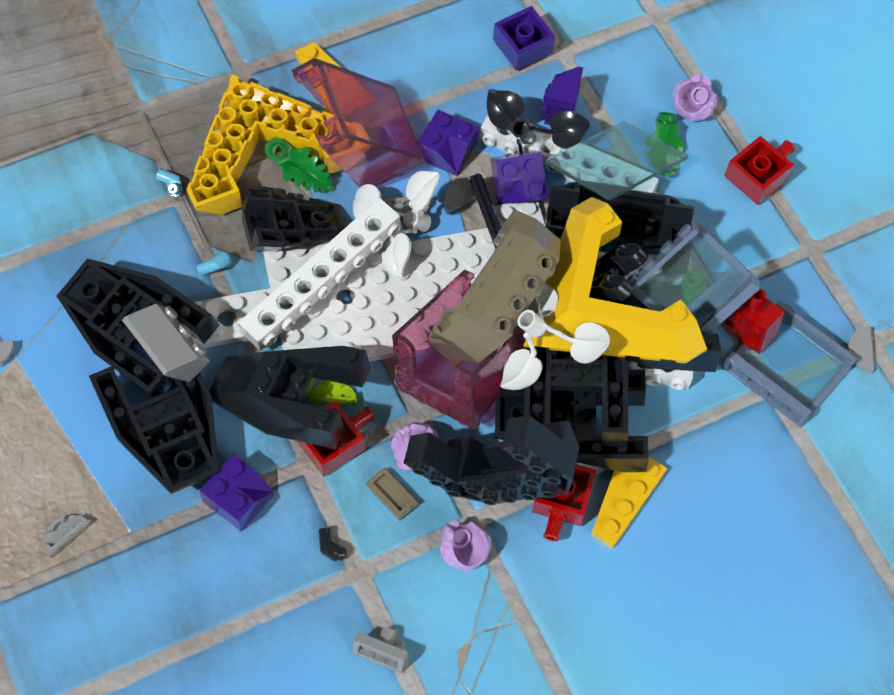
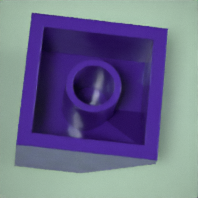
[493,6,556,71]
[541,66,583,125]
[416,109,479,176]
[490,150,548,204]
[199,453,274,531]

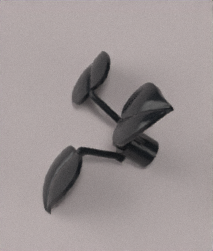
[486,89,590,156]

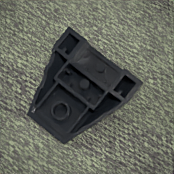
[242,185,346,252]

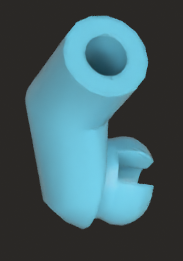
[156,169,183,197]
[197,251,232,276]

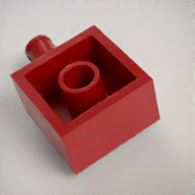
[724,135,795,205]
[721,289,785,354]
[297,401,375,477]
[532,464,597,542]

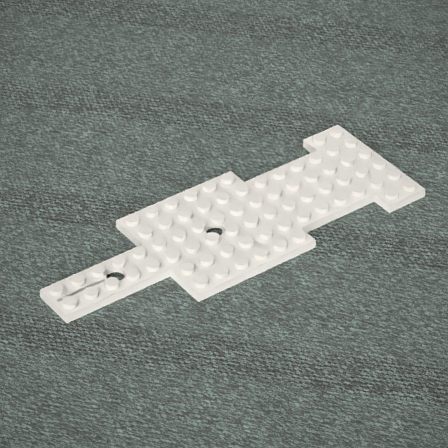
[190,200,545,362]

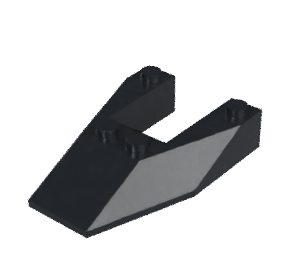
[56,258,219,398]
[209,346,371,449]
[524,346,628,447]
[89,366,219,494]
[495,370,649,472]

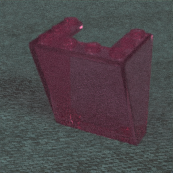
[292,58,426,188]
[392,269,530,430]

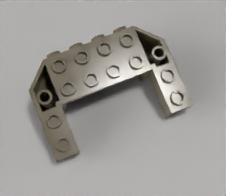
[425,210,561,363]

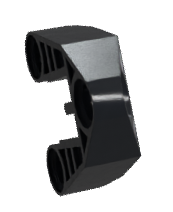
[589,243,648,303]

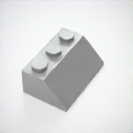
[122,304,210,382]

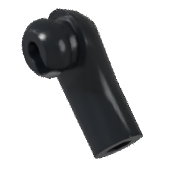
[318,528,347,561]

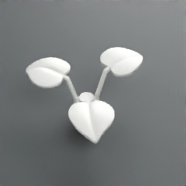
[353,171,441,277]
[500,284,610,390]

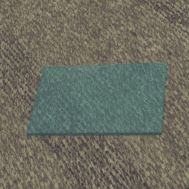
[545,121,688,201]

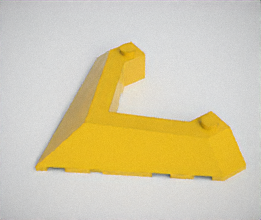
[186,74,370,215]
[524,197,707,364]

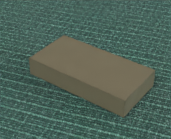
[366,467,419,521]

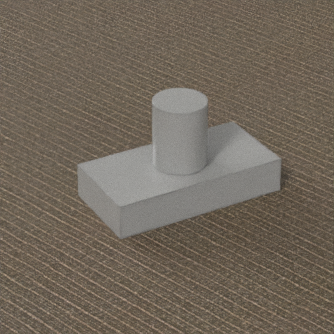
[352,627,408,673]

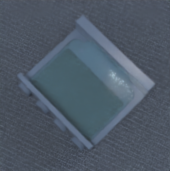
[627,220,760,333]
[723,300,857,428]

